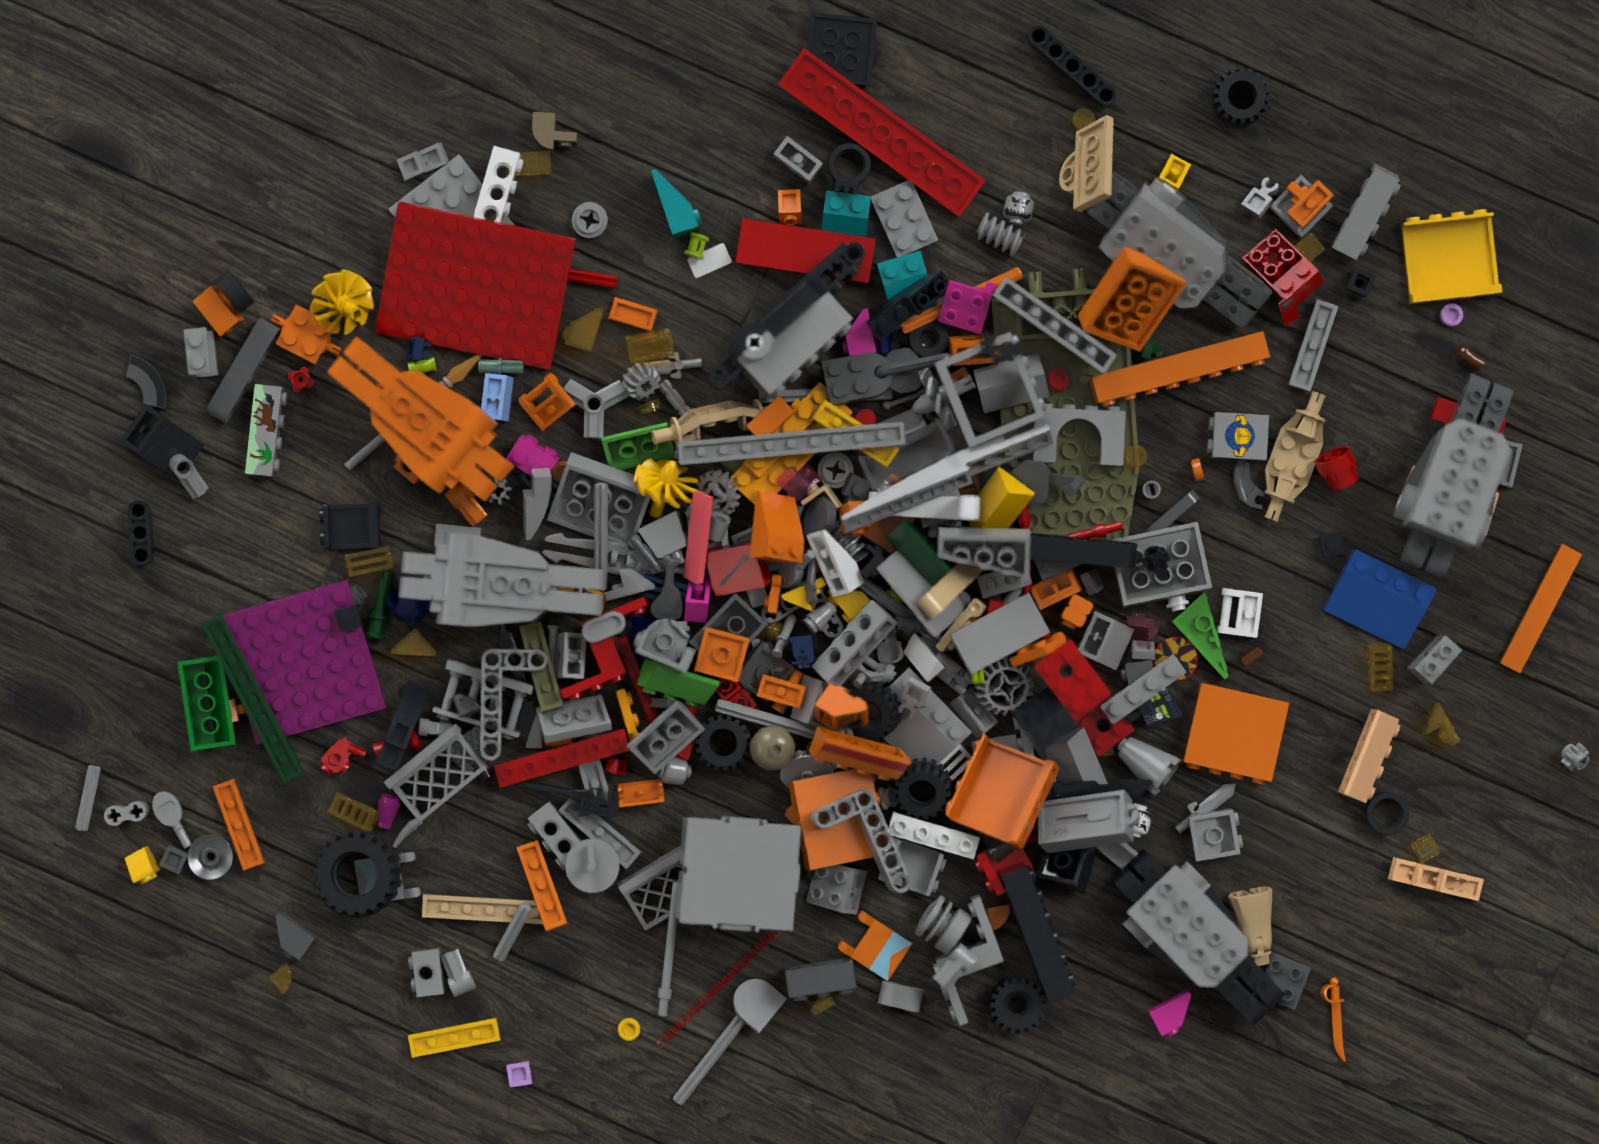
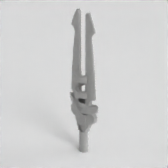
[542,533,684,576]

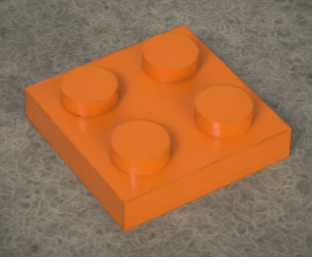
[694,627,750,682]

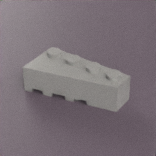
[938,527,1030,581]

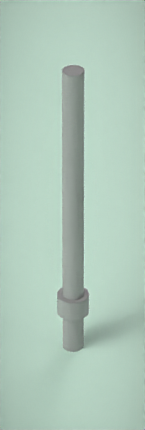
[658,882,678,1016]

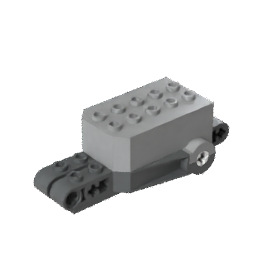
[1085,171,1272,328]
[1393,374,1513,578]

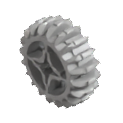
[974,656,1035,716]

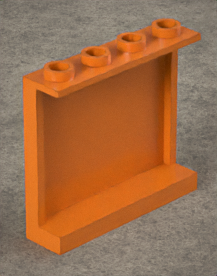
[1182,683,1289,785]
[945,734,1060,849]
[788,769,885,870]

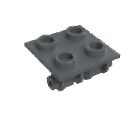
[1263,952,1311,1010]

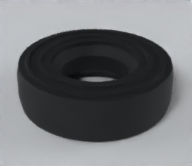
[908,320,949,358]

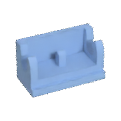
[481,373,514,422]

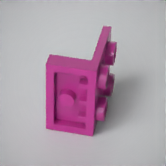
[938,281,996,334]

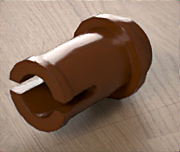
[1455,345,1485,371]

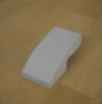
[397,143,449,181]

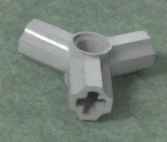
[564,379,629,439]

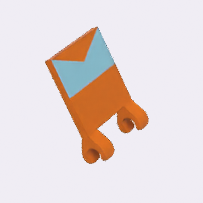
[838,911,912,981]

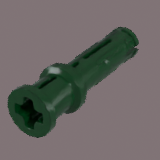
[365,571,395,640]

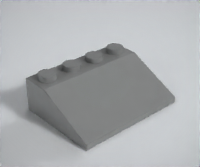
[547,452,650,550]
[1113,522,1212,609]
[877,550,971,637]
[868,667,972,765]

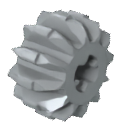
[621,361,661,401]

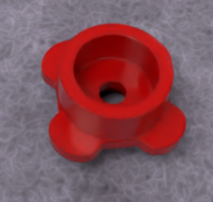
[288,367,314,393]

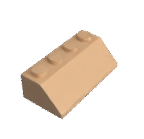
[1338,709,1400,803]

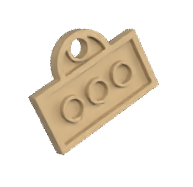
[1059,115,1113,212]

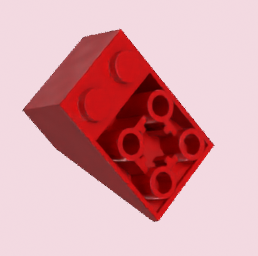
[1242,229,1324,305]

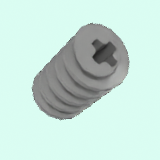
[976,212,1026,256]
[831,520,870,563]

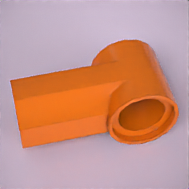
[445,482,488,527]

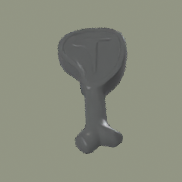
[651,555,683,620]

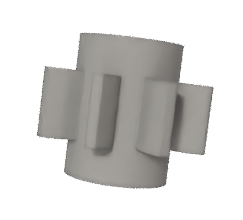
[489,478,512,505]
[1561,742,1589,771]

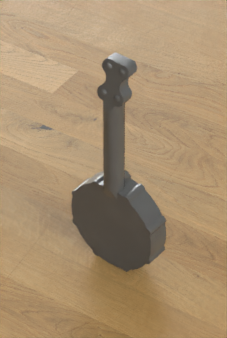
[803,497,837,604]

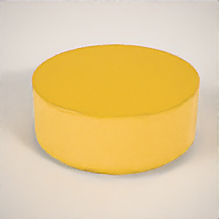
[618,1018,640,1041]

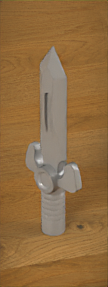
[627,352,702,379]
[1175,784,1236,834]

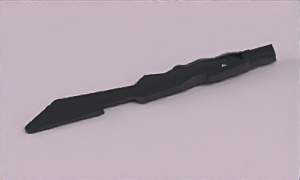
[498,624,536,733]
[1047,780,1152,799]

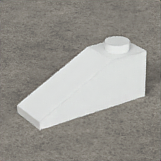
[806,530,865,597]

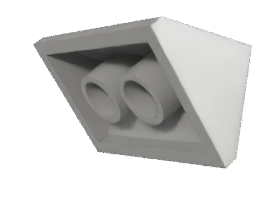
[973,353,1050,414]
[627,701,705,774]
[1044,726,1108,784]

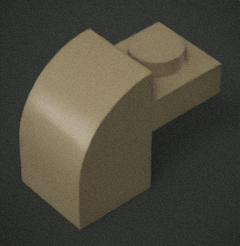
[532,112,578,152]

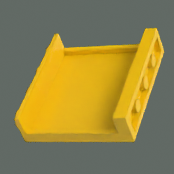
[1401,209,1503,304]

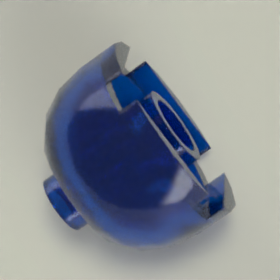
[386,588,431,625]

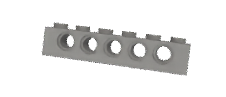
[993,277,1117,373]

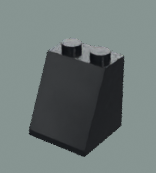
[1010,687,1078,751]

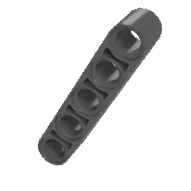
[206,317,281,423]

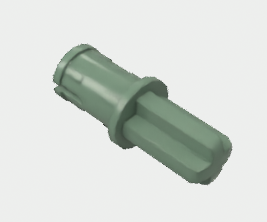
[478,358,524,375]

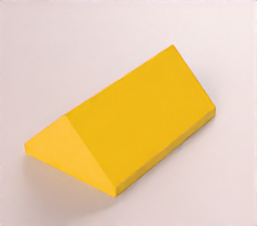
[968,467,1035,529]

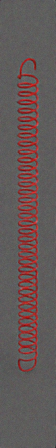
[657,930,781,1047]

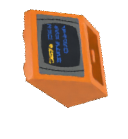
[815,683,868,731]

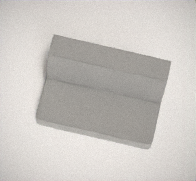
[1096,843,1138,869]

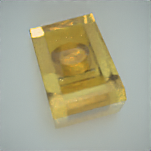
[1423,702,1460,746]

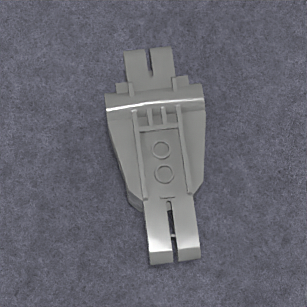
[398,533,606,627]

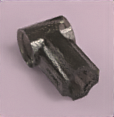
[975,831,1016,864]

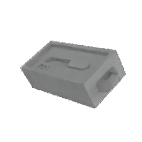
[1038,790,1140,853]

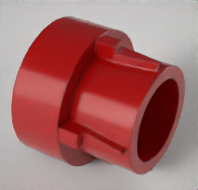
[1314,446,1359,491]

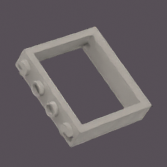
[934,332,1047,448]

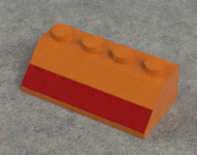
[809,726,911,781]

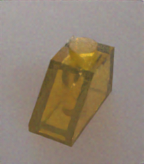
[562,308,604,353]

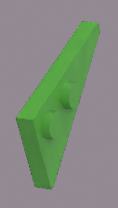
[1171,592,1229,680]

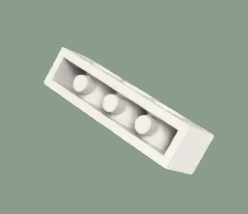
[473,146,524,223]
[888,811,980,859]

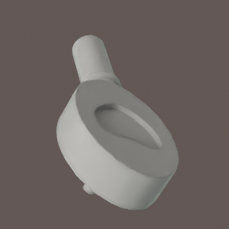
[778,550,815,589]
[152,791,192,849]

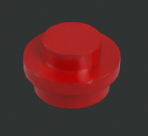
[1047,369,1070,391]

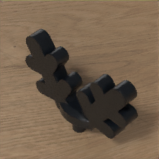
[979,332,1022,365]

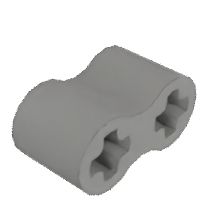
[104,801,150,826]
[877,980,924,1012]

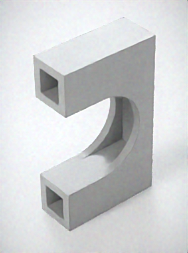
[1032,404,1126,466]

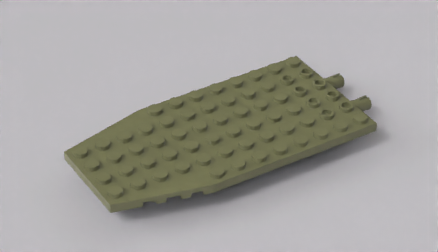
[991,268,1140,565]

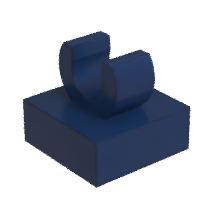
[406,337,432,361]

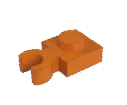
[764,575,782,615]

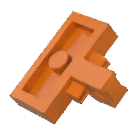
[1285,180,1334,228]

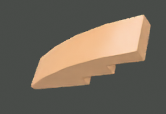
[1388,857,1484,901]

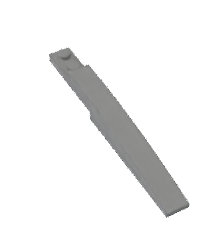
[841,424,1053,533]

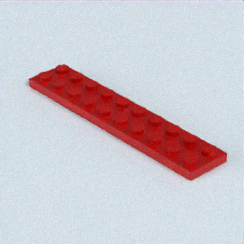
[778,48,986,217]

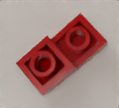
[715,677,758,721]

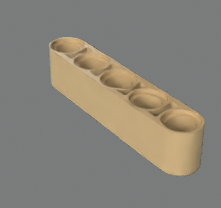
[916,563,985,619]

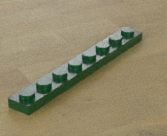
[201,613,304,783]

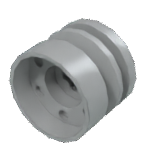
[915,895,972,955]

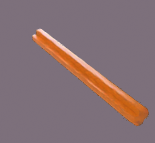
[900,267,1023,334]

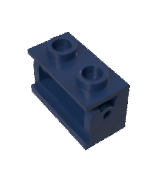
[789,635,815,669]

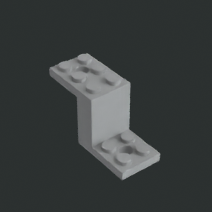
[933,895,1004,1025]

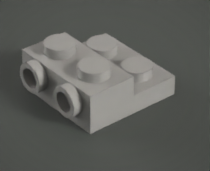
[1188,808,1243,861]

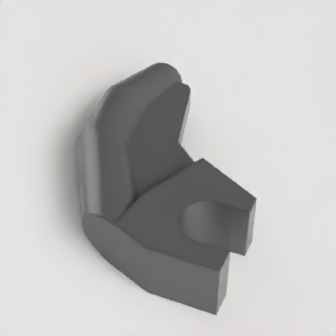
[1233,459,1265,509]

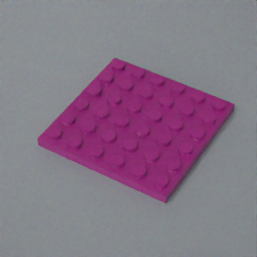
[224,580,386,745]

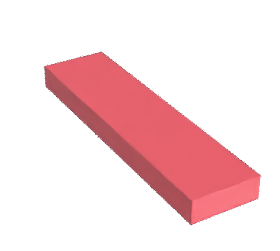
[683,491,713,584]

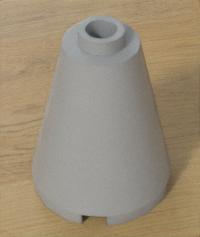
[1117,737,1181,796]

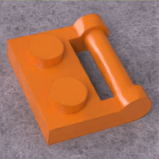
[518,373,575,431]
[1009,632,1066,667]

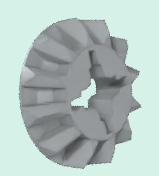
[572,202,608,238]
[818,452,854,488]

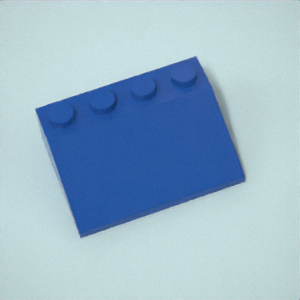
[1323,549,1437,649]

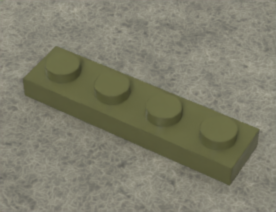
[519,621,564,713]

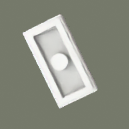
[904,633,944,682]

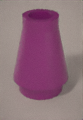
[378,794,400,829]

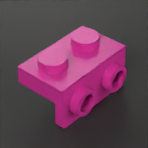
[506,434,560,476]

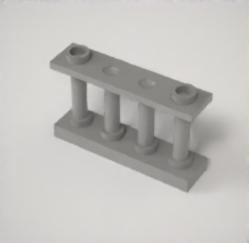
[432,659,535,740]

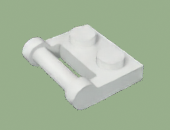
[1217,588,1263,638]

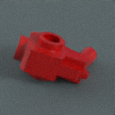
[319,737,367,776]

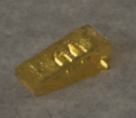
[1367,643,1393,692]
[328,792,379,831]

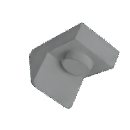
[604,568,655,601]

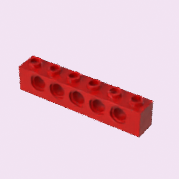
[494,728,630,787]

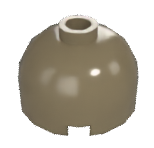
[750,726,795,771]

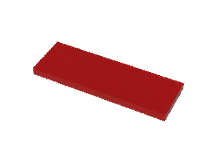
[736,218,875,284]

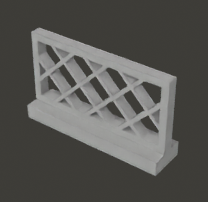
[384,724,488,822]
[617,845,683,931]

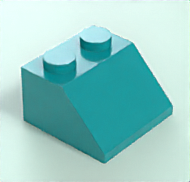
[821,191,871,237]

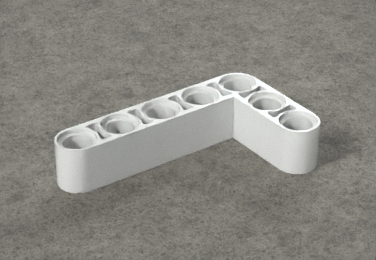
[868,492,980,521]

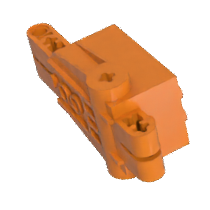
[327,337,514,502]

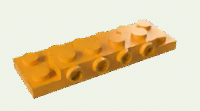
[729,382,853,505]

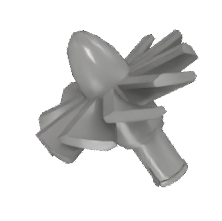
[912,367,976,430]

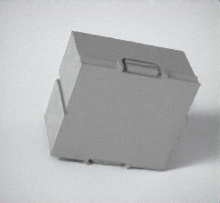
[675,816,801,932]

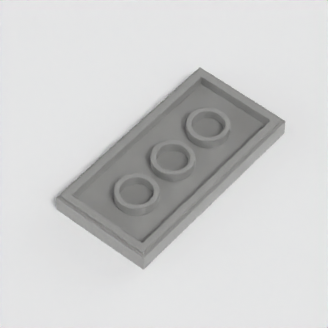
[949,593,1050,675]

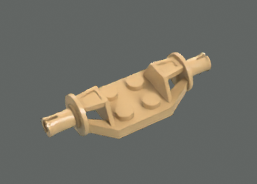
[1264,391,1326,522]
[651,399,767,448]

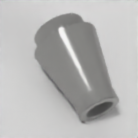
[803,601,837,634]

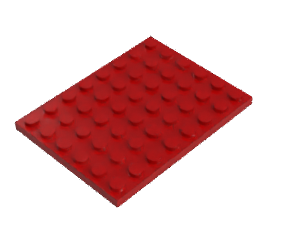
[375,201,576,370]

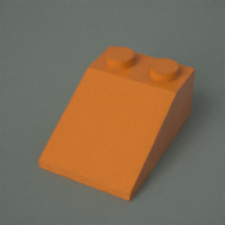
[750,491,804,564]

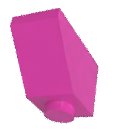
[842,308,876,356]
[684,572,711,623]
[1147,990,1191,1037]

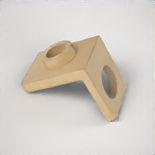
[801,484,842,509]

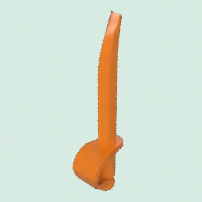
[1320,977,1346,1062]

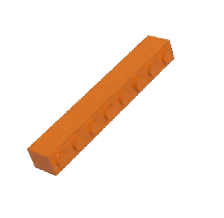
[1088,331,1270,407]

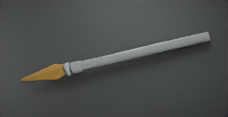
[345,354,483,470]

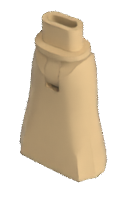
[1228,887,1272,966]

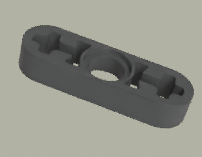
[1144,490,1200,533]

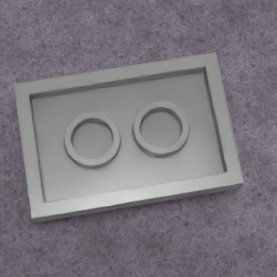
[871,180,938,257]
[536,695,612,743]

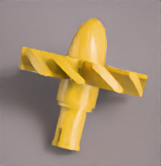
[310,270,374,335]
[633,458,698,518]

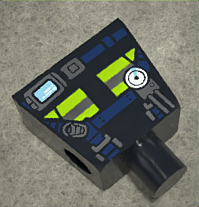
[1126,686,1182,726]

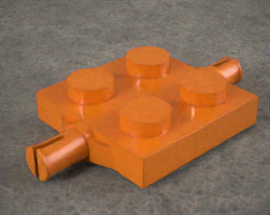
[270,305,342,365]

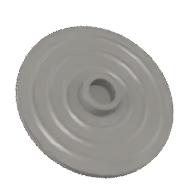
[780,750,834,788]
[565,839,619,893]

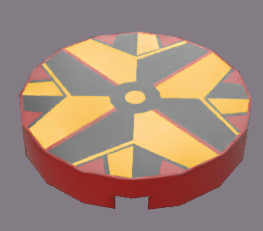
[1153,637,1198,681]

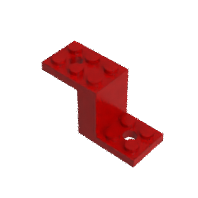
[560,597,649,701]
[1034,639,1135,757]

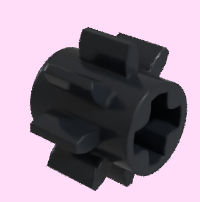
[1141,545,1171,573]

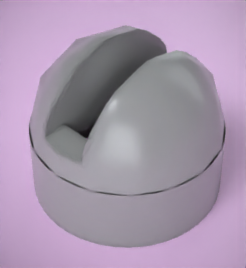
[1143,480,1161,499]

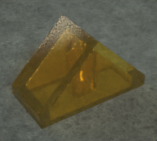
[391,628,438,656]

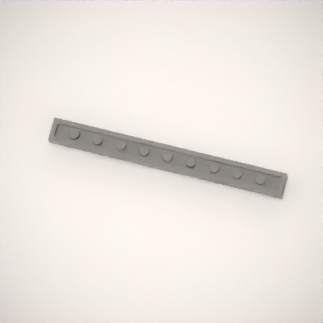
[678,422,905,465]

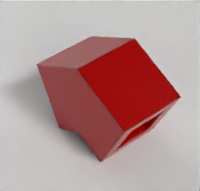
[605,757,627,775]

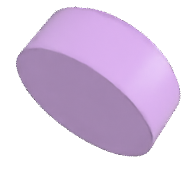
[1440,304,1463,326]

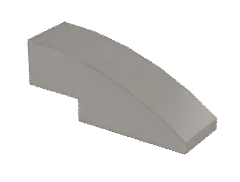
[523,468,552,540]

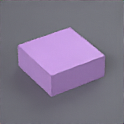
[506,1061,533,1087]

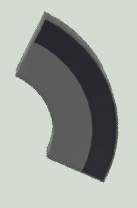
[126,355,167,409]

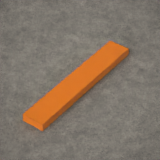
[1499,544,1582,673]

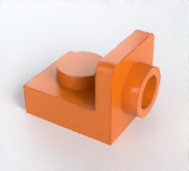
[778,189,802,226]

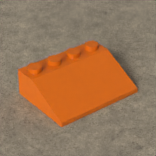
[1078,246,1187,351]

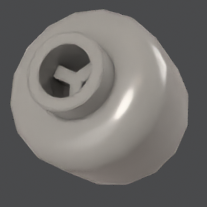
[657,755,691,785]

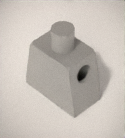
[638,511,688,566]

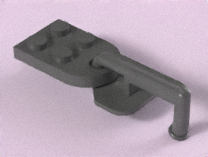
[821,348,951,406]
[956,449,1084,504]

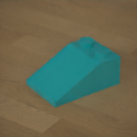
[651,169,702,239]
[877,251,936,330]

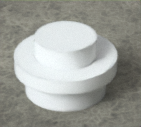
[1166,595,1189,612]

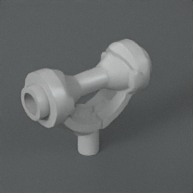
[852,644,896,688]

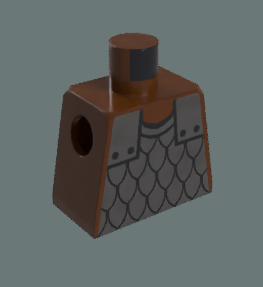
[444,725,494,781]

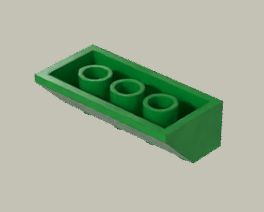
[177,656,236,751]

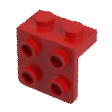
[974,841,1035,896]

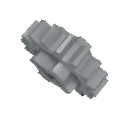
[695,469,741,515]

